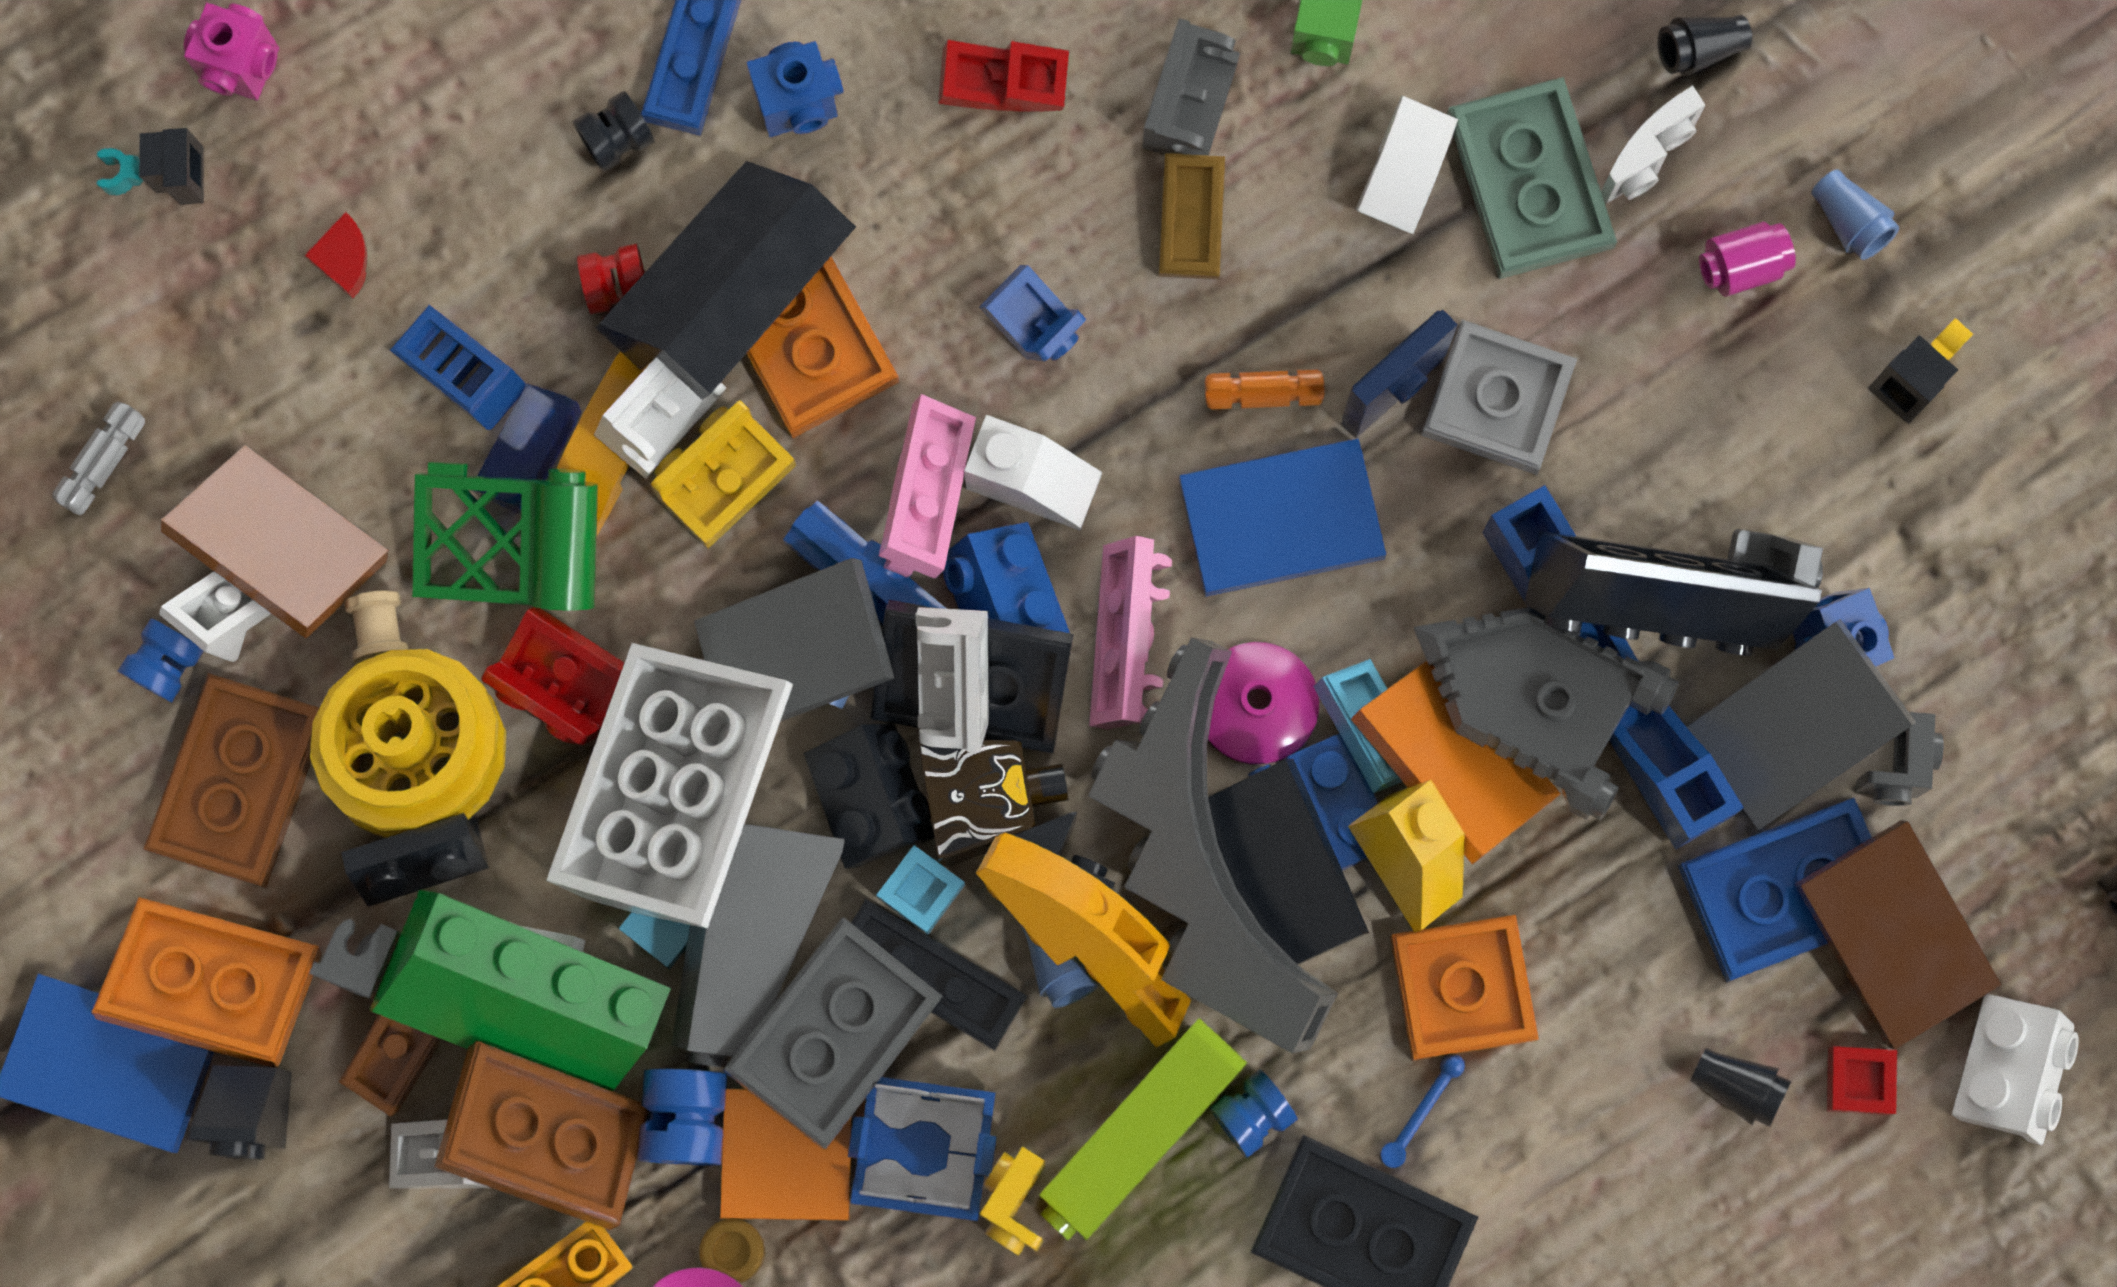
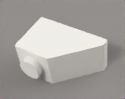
[964,415,1102,531]

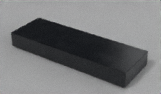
[851,899,1028,1052]

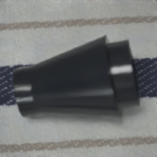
[1657,15,1752,77]
[1690,1048,1791,1127]

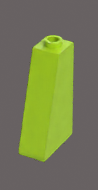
[1039,1018,1248,1241]

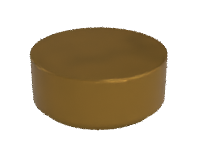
[699,1219,765,1283]

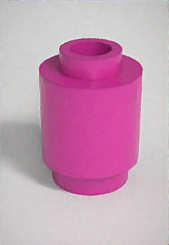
[1699,222,1796,297]

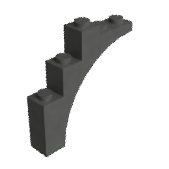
[1088,637,1338,1054]

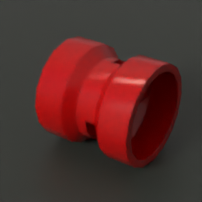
[577,243,645,315]

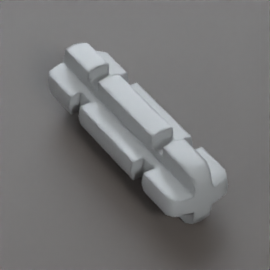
[52,401,145,515]

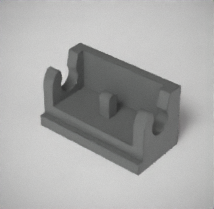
[1143,18,1240,155]
[309,919,401,1001]

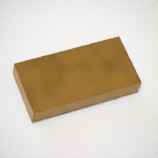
[1159,153,1225,280]

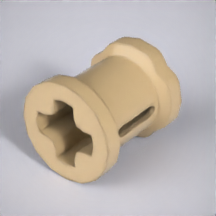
[344,590,409,664]

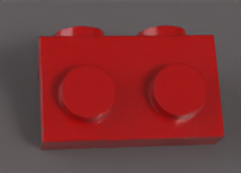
[481,607,624,745]

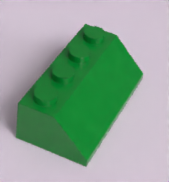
[369,890,671,1092]

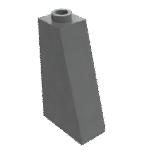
[671,824,845,1068]

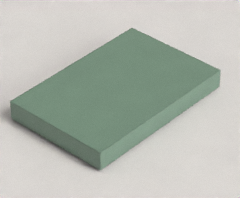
[1447,77,1617,279]

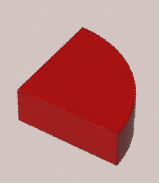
[305,212,367,299]

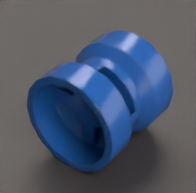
[117,618,204,703]
[1209,1069,1298,1158]

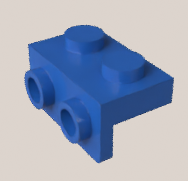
[943,522,1070,633]

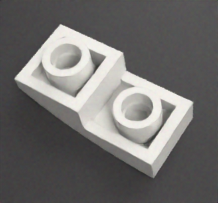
[1601,86,1706,204]
[1356,96,1458,234]

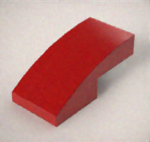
[938,40,1069,112]

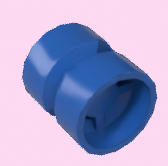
[638,1069,727,1166]

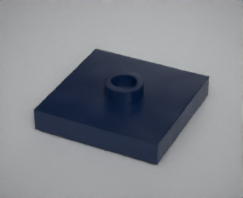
[1341,309,1458,438]

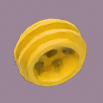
[310,649,507,838]

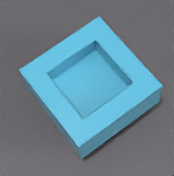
[876,845,965,935]

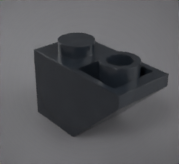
[190,1065,292,1160]

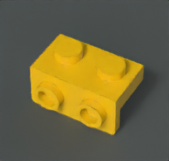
[651,400,797,549]
[980,1146,1045,1256]

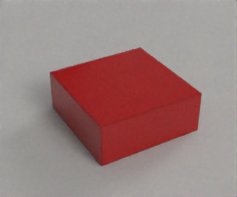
[1827,1046,1897,1116]

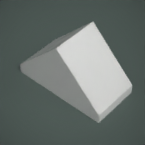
[389,1120,490,1188]

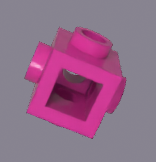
[184,2,279,101]

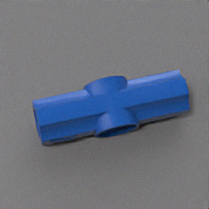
[783,500,947,626]

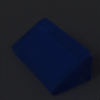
[471,383,582,515]

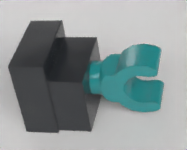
[97,128,204,205]

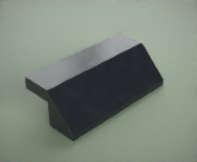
[595,161,856,400]

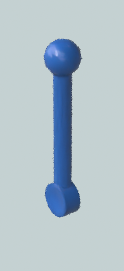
[1380,1053,1465,1168]

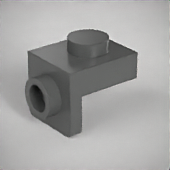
[1727,529,1823,588]
[1856,712,1944,806]

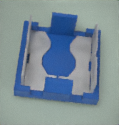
[848,1077,997,1221]

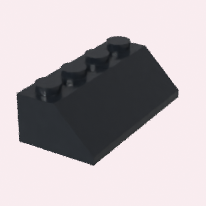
[1524,531,1822,656]

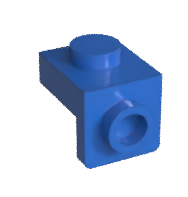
[979,265,1086,362]

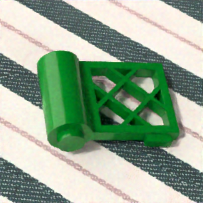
[412,461,598,611]

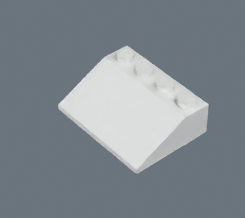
[546,643,793,929]

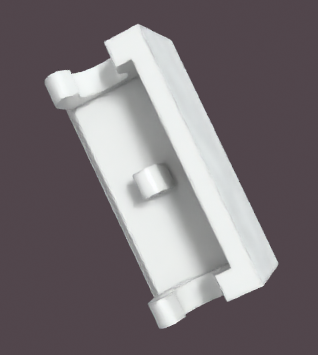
[594,357,726,479]
[916,607,989,753]

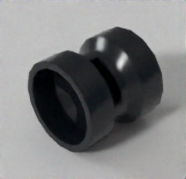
[572,90,655,173]

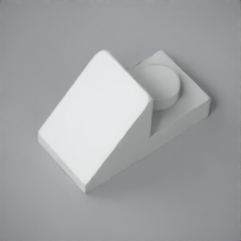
[159,571,271,662]

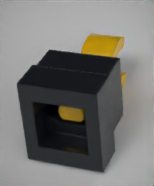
[1868,318,1973,424]

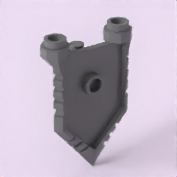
[1414,607,1679,820]

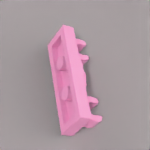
[879,394,976,579]
[1089,536,1172,730]

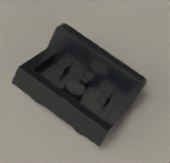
[804,723,935,869]
[341,813,489,907]

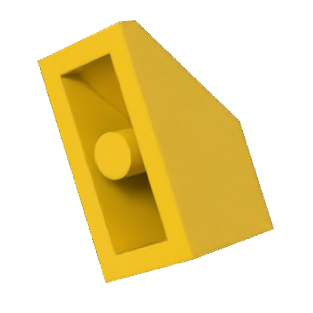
[1348,780,1465,932]

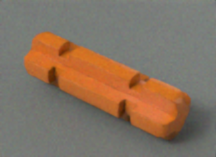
[1204,370,1325,410]

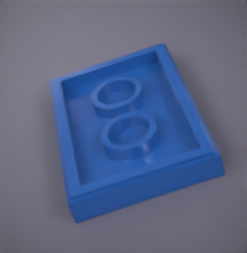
[1179,438,1387,597]
[1678,797,1872,983]
[0,974,214,1153]

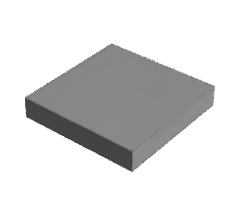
[1421,320,1577,475]

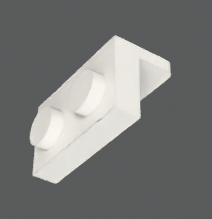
[1952,994,2079,1145]

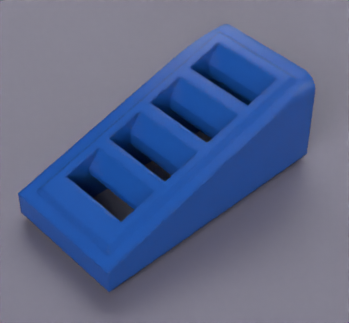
[390,305,527,430]

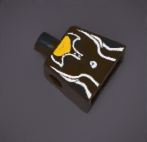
[919,740,1069,867]

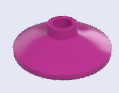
[1208,642,1320,765]

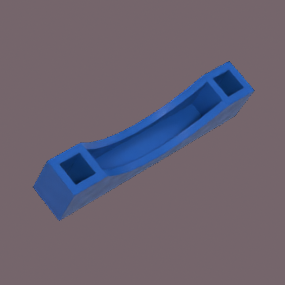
[1482,485,1744,850]

